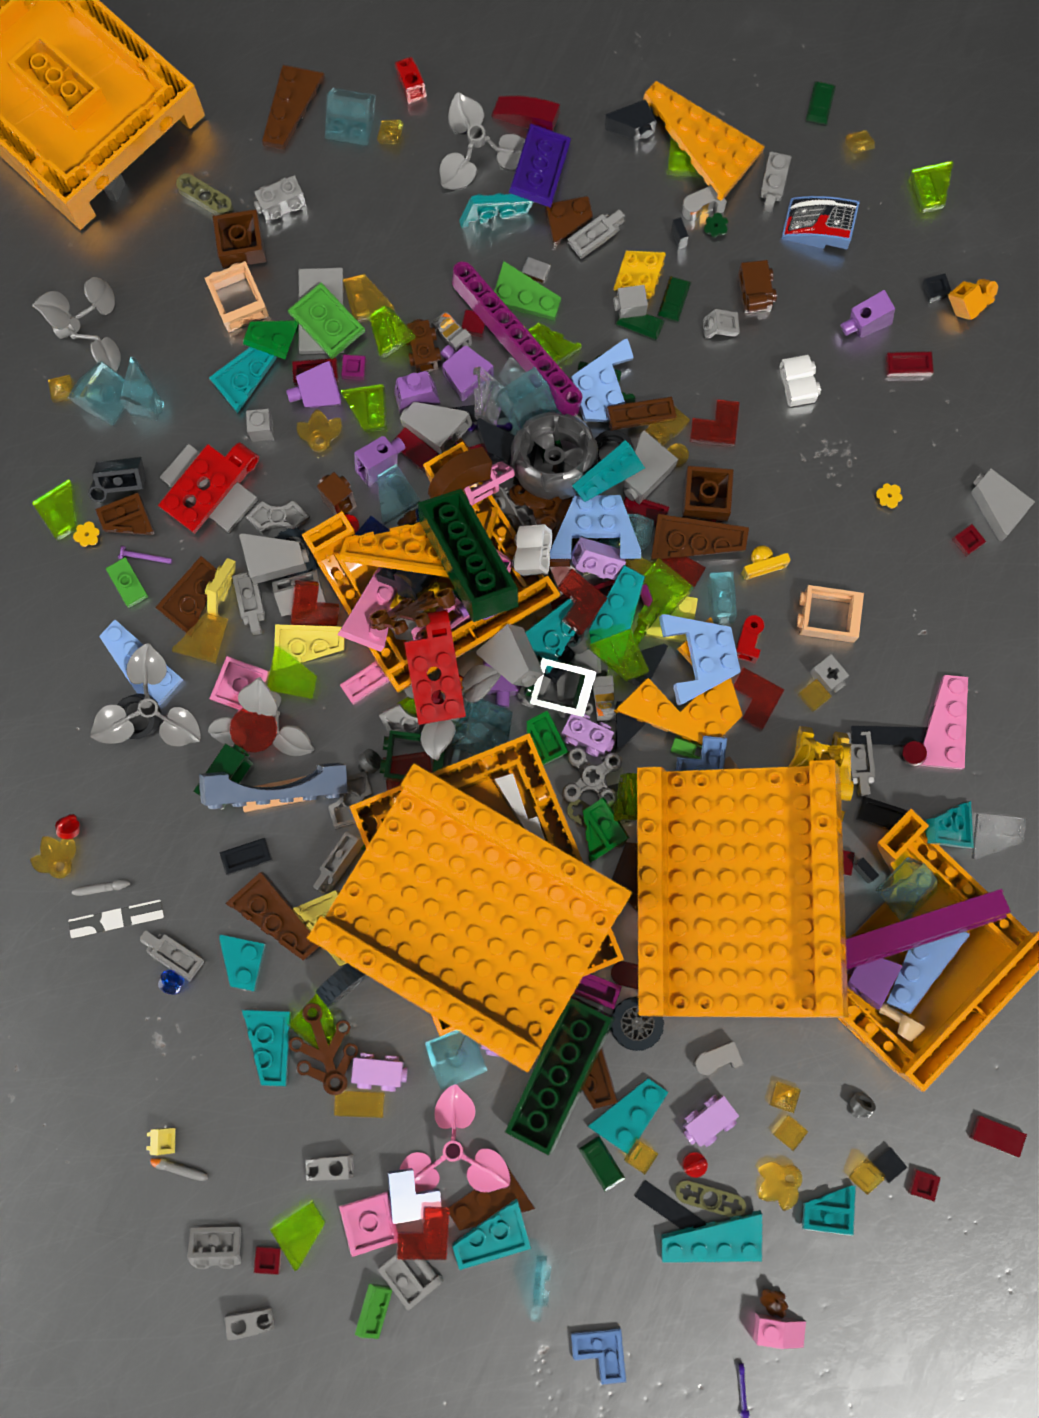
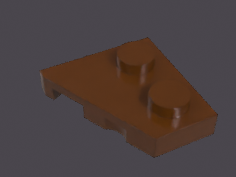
[546,196,593,246]
[95,493,155,535]

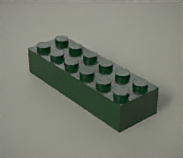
[418,488,518,622]
[505,996,616,1156]

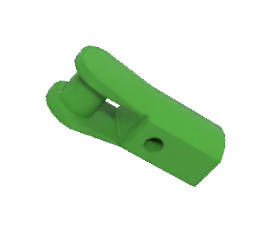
[670,736,702,759]

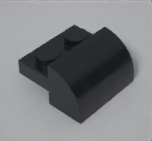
[376,567,441,601]

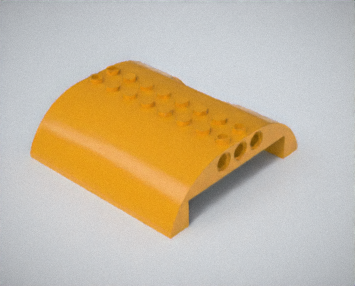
[302,441,560,693]
[837,809,1039,1092]

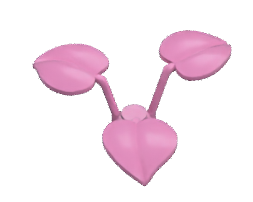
[399,1084,510,1192]

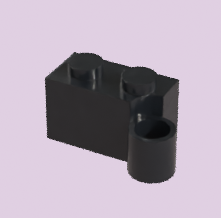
[88,457,146,502]

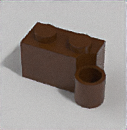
[738,260,777,314]

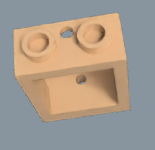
[205,261,269,333]
[797,585,864,643]

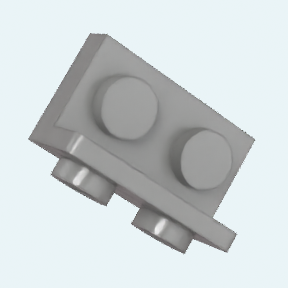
[187,1227,242,1269]

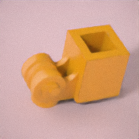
[948,279,998,320]

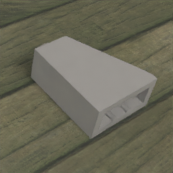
[399,402,473,454]
[623,431,678,504]
[971,469,1035,542]
[239,534,310,584]
[476,624,544,687]

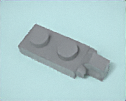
[760,152,791,212]
[568,209,625,259]
[232,572,265,636]
[846,731,876,797]
[312,831,364,895]
[139,930,204,982]

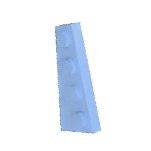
[99,620,183,706]
[887,932,970,1014]

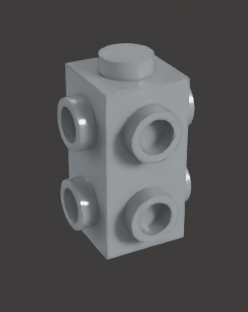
[253,175,306,221]

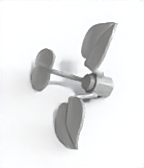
[440,92,525,190]
[32,277,121,378]
[90,643,201,746]
[404,665,501,761]
[208,677,315,756]

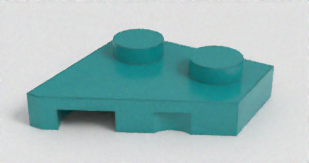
[219,935,266,991]

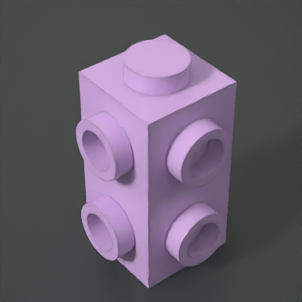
[571,537,626,580]
[561,714,616,757]
[351,1053,408,1092]
[683,1094,739,1147]

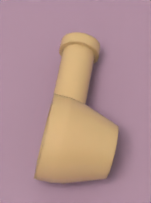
[879,1002,926,1042]

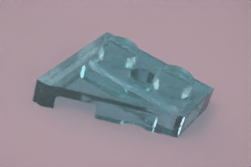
[377,464,421,525]
[531,1255,551,1322]

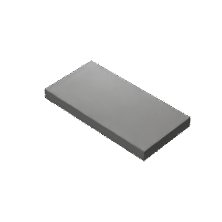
[299,268,344,354]
[159,444,258,533]

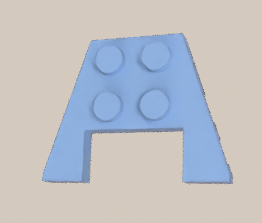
[570,339,634,422]
[550,495,641,559]
[659,614,741,706]

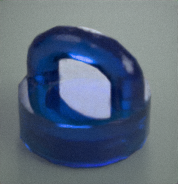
[158,970,184,995]

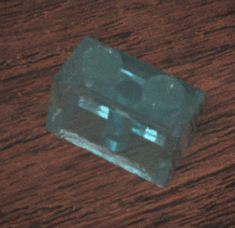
[707,572,737,624]

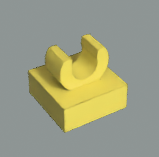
[147,1128,175,1155]

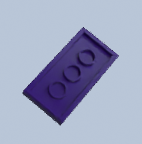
[509,123,571,207]

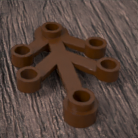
[369,588,456,635]
[289,1003,358,1095]

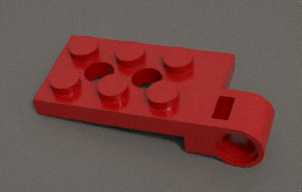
[158,442,259,534]
[404,610,466,725]

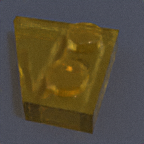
[343,274,395,322]
[172,613,228,664]

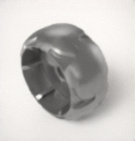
[511,412,598,499]

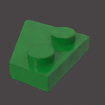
[243,321,298,359]
[527,710,569,766]
[583,798,630,863]

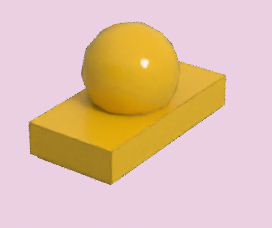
[741,545,790,580]

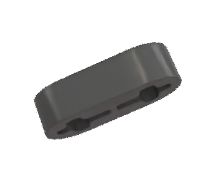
[567,620,591,654]

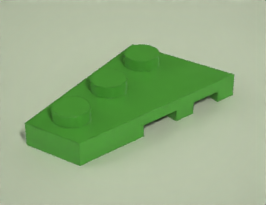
[494,261,561,321]

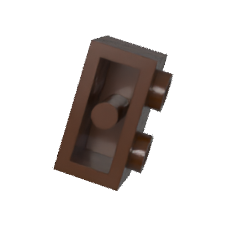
[317,472,357,515]

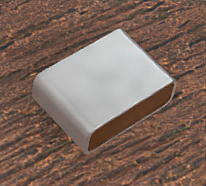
[522,257,551,284]

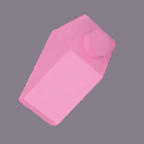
[753,1313,806,1349]

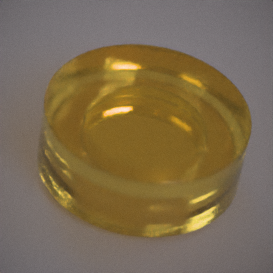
[667,443,689,468]

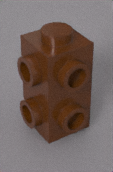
[404,319,442,373]

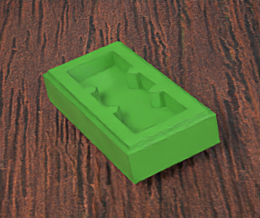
[105,557,149,608]
[355,1284,392,1339]

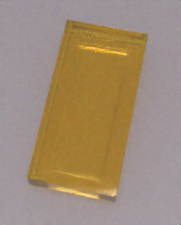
[334,1091,385,1118]

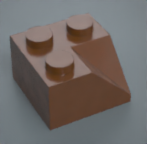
[213,209,267,269]
[682,466,734,522]

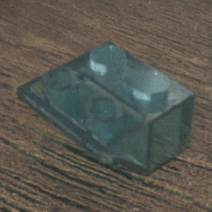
[325,88,375,145]
[495,367,558,431]
[452,699,513,755]

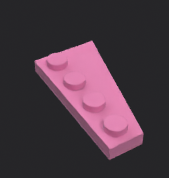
[337,567,397,652]
[918,675,968,770]

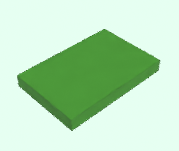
[288,283,365,359]

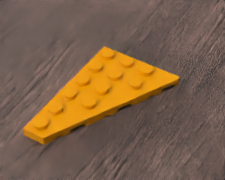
[643,81,765,201]
[339,507,498,577]

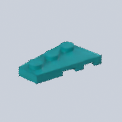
[459,193,534,228]
[209,347,277,414]
[572,440,645,502]
[525,595,588,674]
[925,801,974,849]
[242,1010,291,1086]
[588,1078,669,1155]
[452,1199,531,1270]

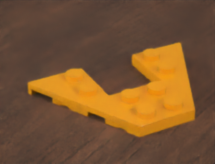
[614,617,743,745]

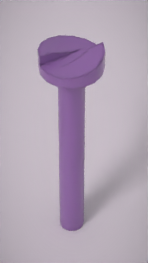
[118,545,172,564]

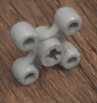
[562,747,622,807]

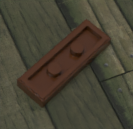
[606,397,677,430]

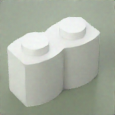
[780,355,821,407]
[512,524,552,576]

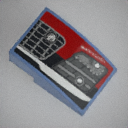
[782,196,860,249]

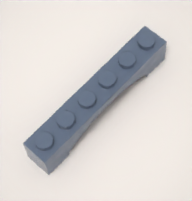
[199,763,347,809]

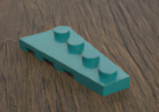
[587,565,645,669]
[662,1210,762,1263]

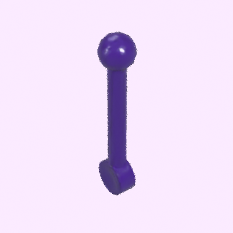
[468,422,513,432]
[738,1363,750,1418]

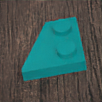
[802,1185,856,1236]

